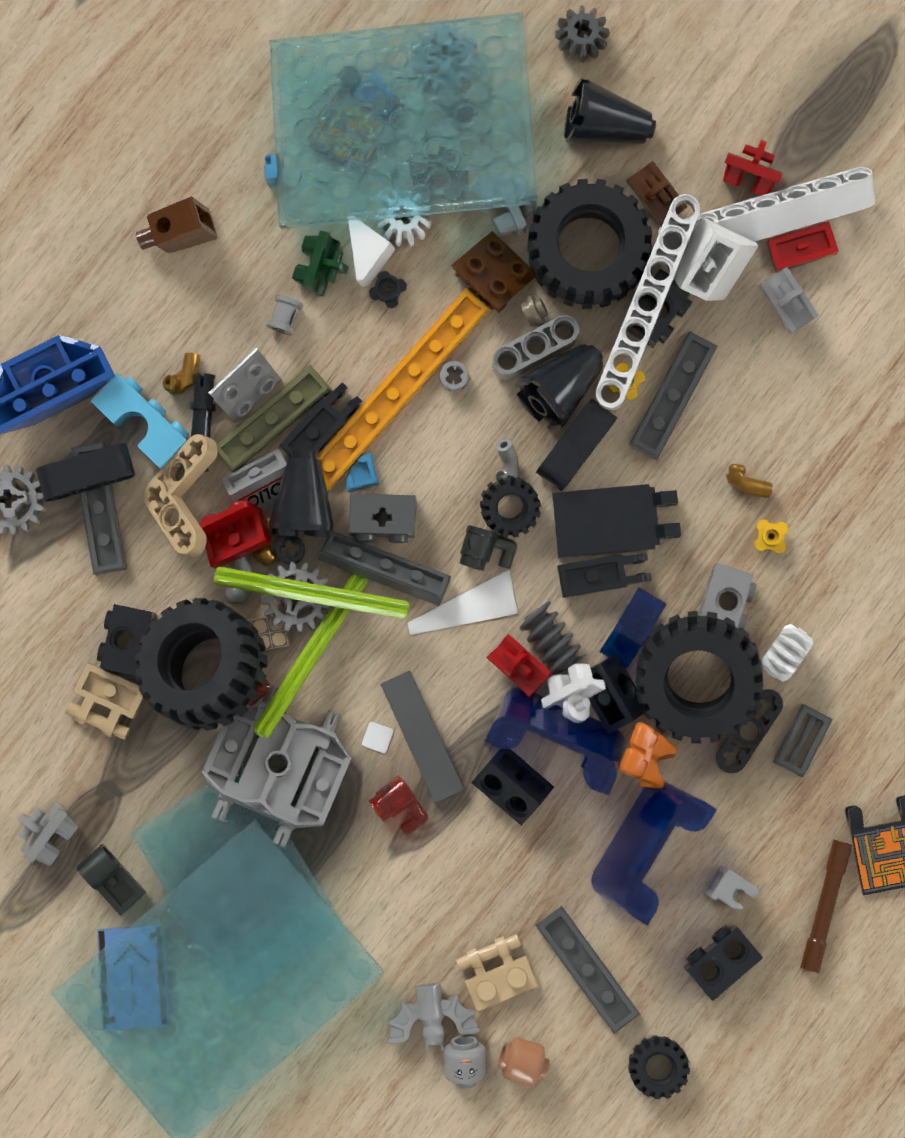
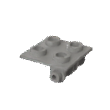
[209,348,281,423]

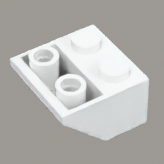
[674,218,758,301]

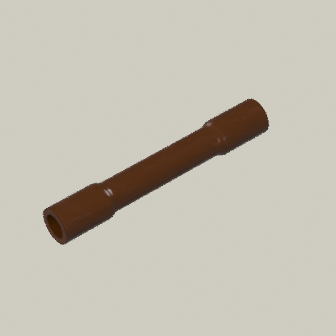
[800,839,852,973]

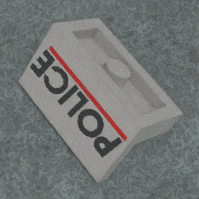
[221,448,287,513]

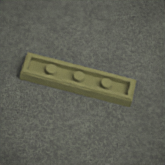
[216,365,332,472]

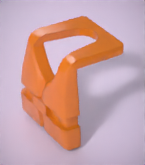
[619,722,678,789]

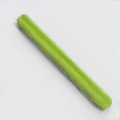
[214,567,409,619]
[253,573,369,739]

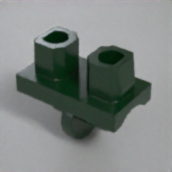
[292,231,349,297]

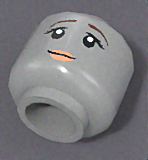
[443,1035,487,1089]

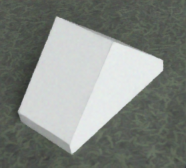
[348,217,396,287]

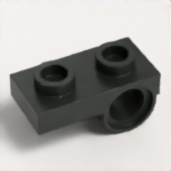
[77,844,147,916]

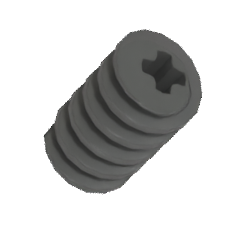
[519,601,587,675]

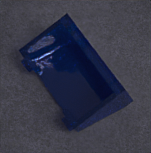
[484,687,625,796]
[591,781,717,926]

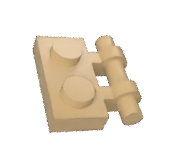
[65,663,144,740]
[456,934,538,1012]

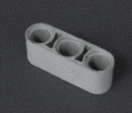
[492,315,579,380]

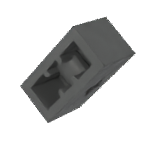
[349,493,416,543]

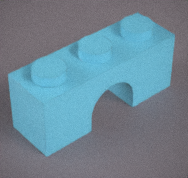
[91,373,189,469]

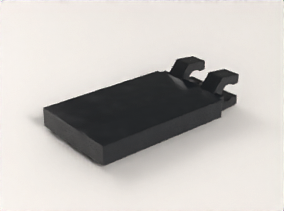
[552,484,681,558]

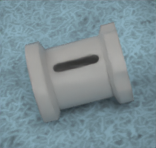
[266,295,304,336]

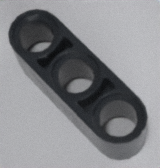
[536,399,618,492]
[36,443,136,502]

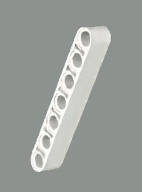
[658,167,876,250]
[596,194,700,410]

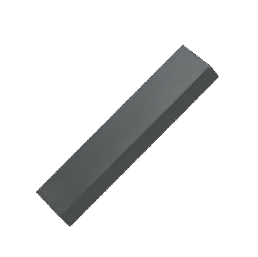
[629,331,718,460]
[71,442,127,575]
[318,531,452,606]
[380,670,465,803]
[535,905,640,1034]

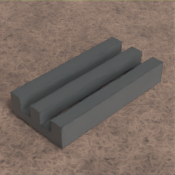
[773,704,833,777]

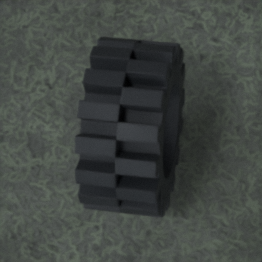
[480,475,541,538]
[628,1035,690,1100]

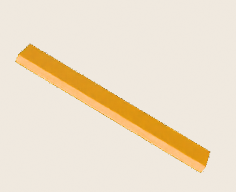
[318,288,490,494]

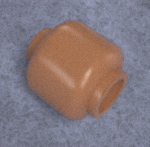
[498,1037,550,1086]

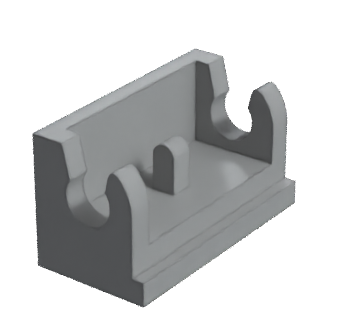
[703,866,760,910]

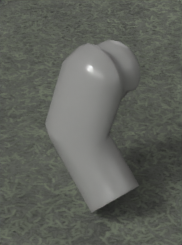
[496,439,519,479]
[225,556,253,604]

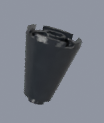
[564,78,656,144]
[515,344,603,431]

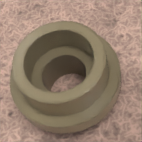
[521,295,548,327]

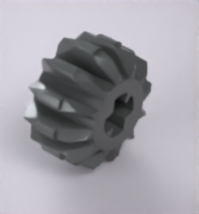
[555,5,610,63]

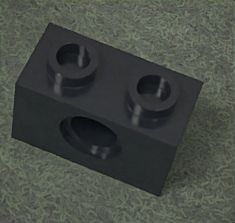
[623,268,692,348]
[97,604,157,676]
[588,653,644,734]

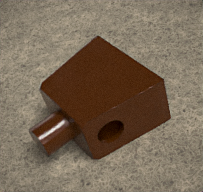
[136,196,218,253]

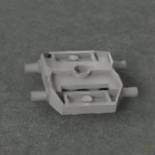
[201,685,351,849]

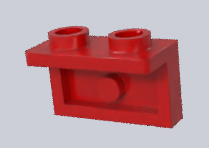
[198,501,272,569]

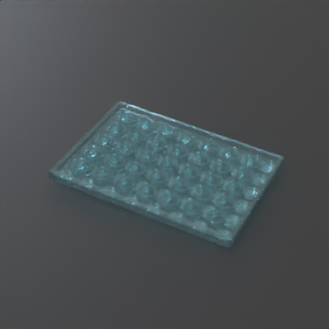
[269,12,537,229]
[51,819,385,1138]

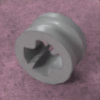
[440,361,469,392]

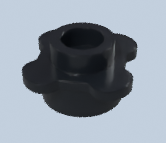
[369,271,407,308]

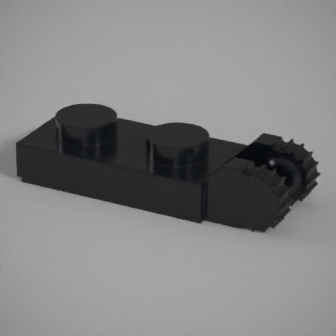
[279,383,363,458]
[557,553,652,598]

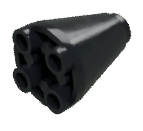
[269,450,334,538]

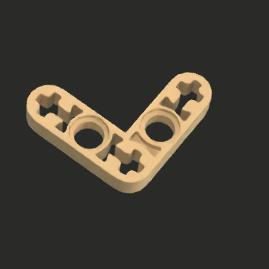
[143,434,218,557]

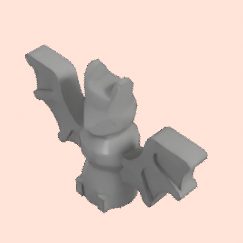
[387,983,480,1053]

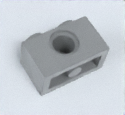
[698,563,756,629]

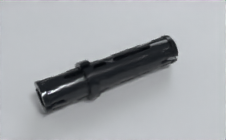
[189,373,216,472]

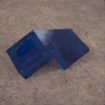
[599,587,667,668]

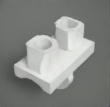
[541,664,606,723]

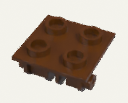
[451,231,536,313]

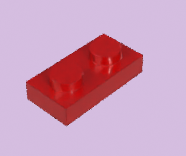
[766,221,839,273]

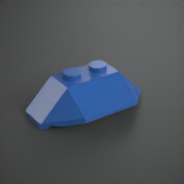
[0,335,115,435]

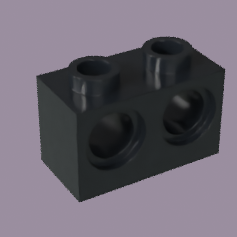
[471,744,554,825]
[684,925,763,1001]

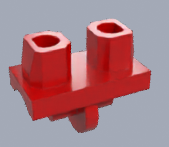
[723,140,782,196]
[486,634,552,698]

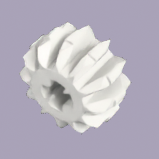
[377,191,431,247]
[761,624,813,682]

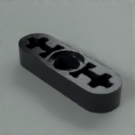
[716,689,783,773]

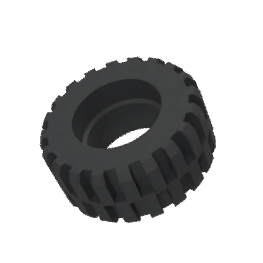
[527,179,652,309]
[135,598,268,730]
[635,611,763,744]

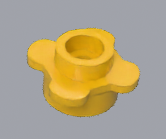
[608,363,646,400]
[754,519,789,554]

